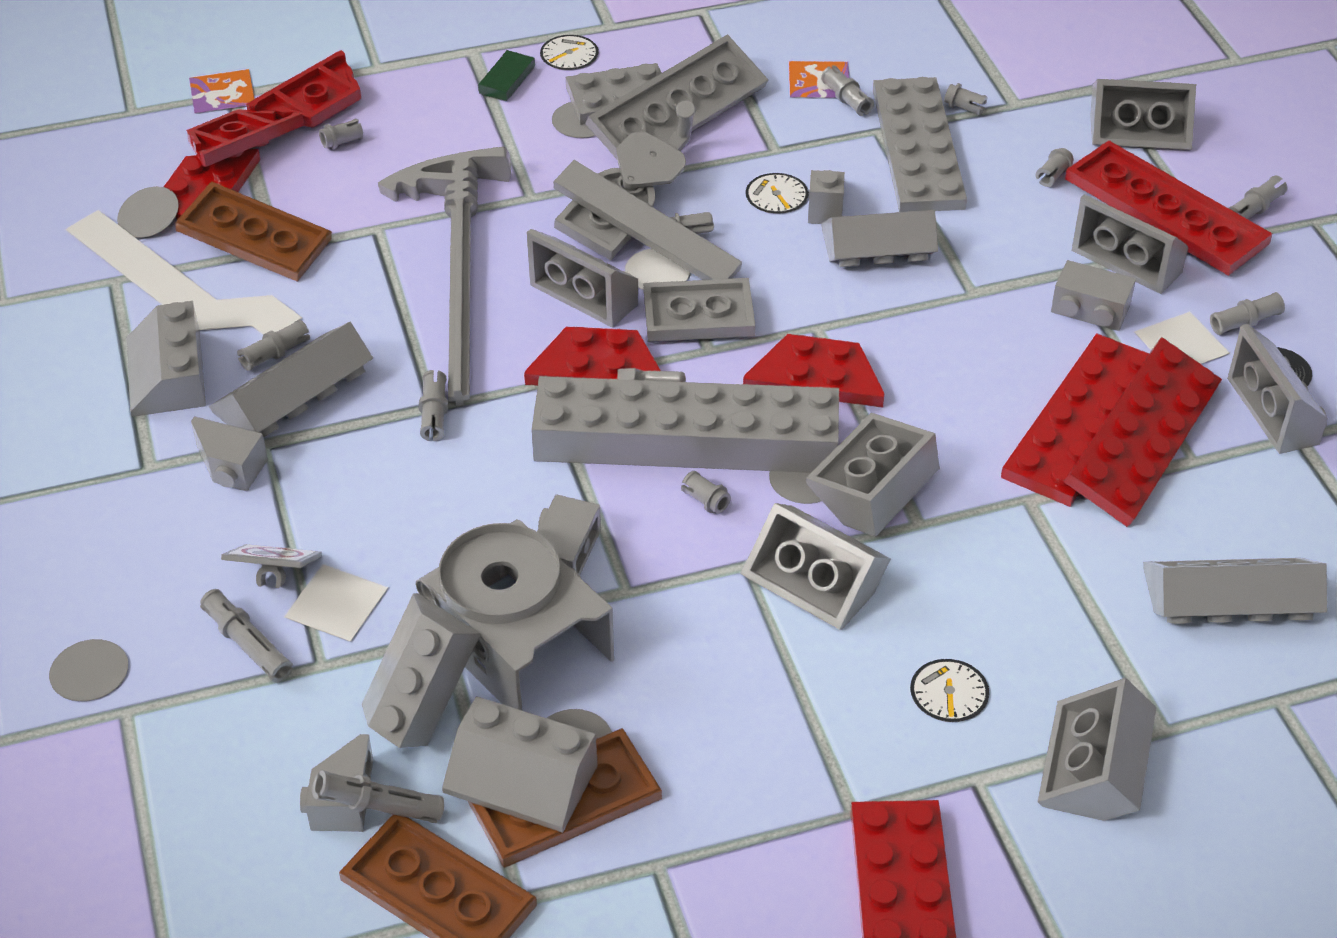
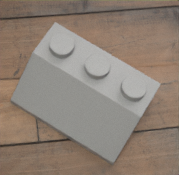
[1090,78,1197,150]
[1071,194,1188,294]
[821,210,938,267]
[526,229,638,328]
[127,301,206,417]
[1227,324,1328,454]
[806,412,940,537]
[740,503,891,630]
[361,593,481,748]
[1037,677,1156,821]
[442,696,597,833]

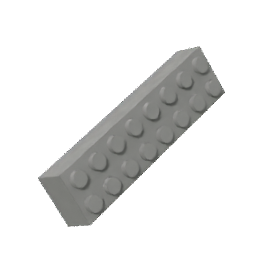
[531,376,839,473]

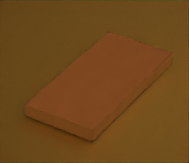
[175,181,332,282]
[468,728,662,868]
[339,814,537,938]

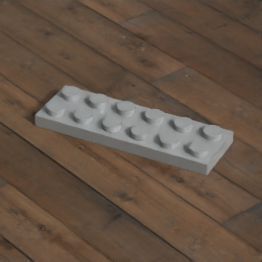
[585,34,769,160]
[873,76,967,212]

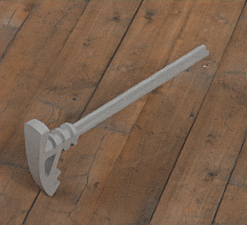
[378,147,511,406]

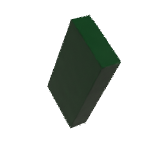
[478,50,535,101]

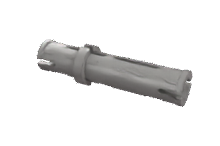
[200,588,293,683]
[312,770,444,824]

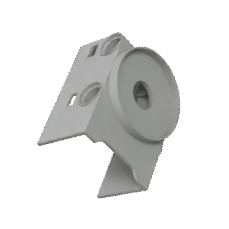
[415,519,615,711]

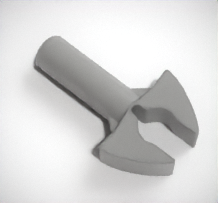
[617,368,686,382]

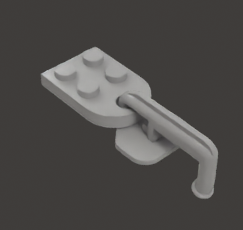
[554,100,696,261]

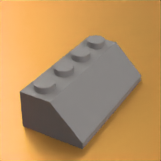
[209,321,374,437]
[1143,557,1327,624]

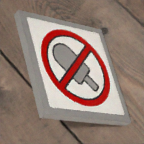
[221,544,322,588]

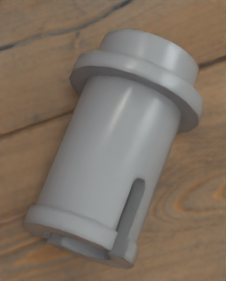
[944,83,988,116]
[319,119,363,150]
[1035,148,1074,187]
[681,471,731,514]

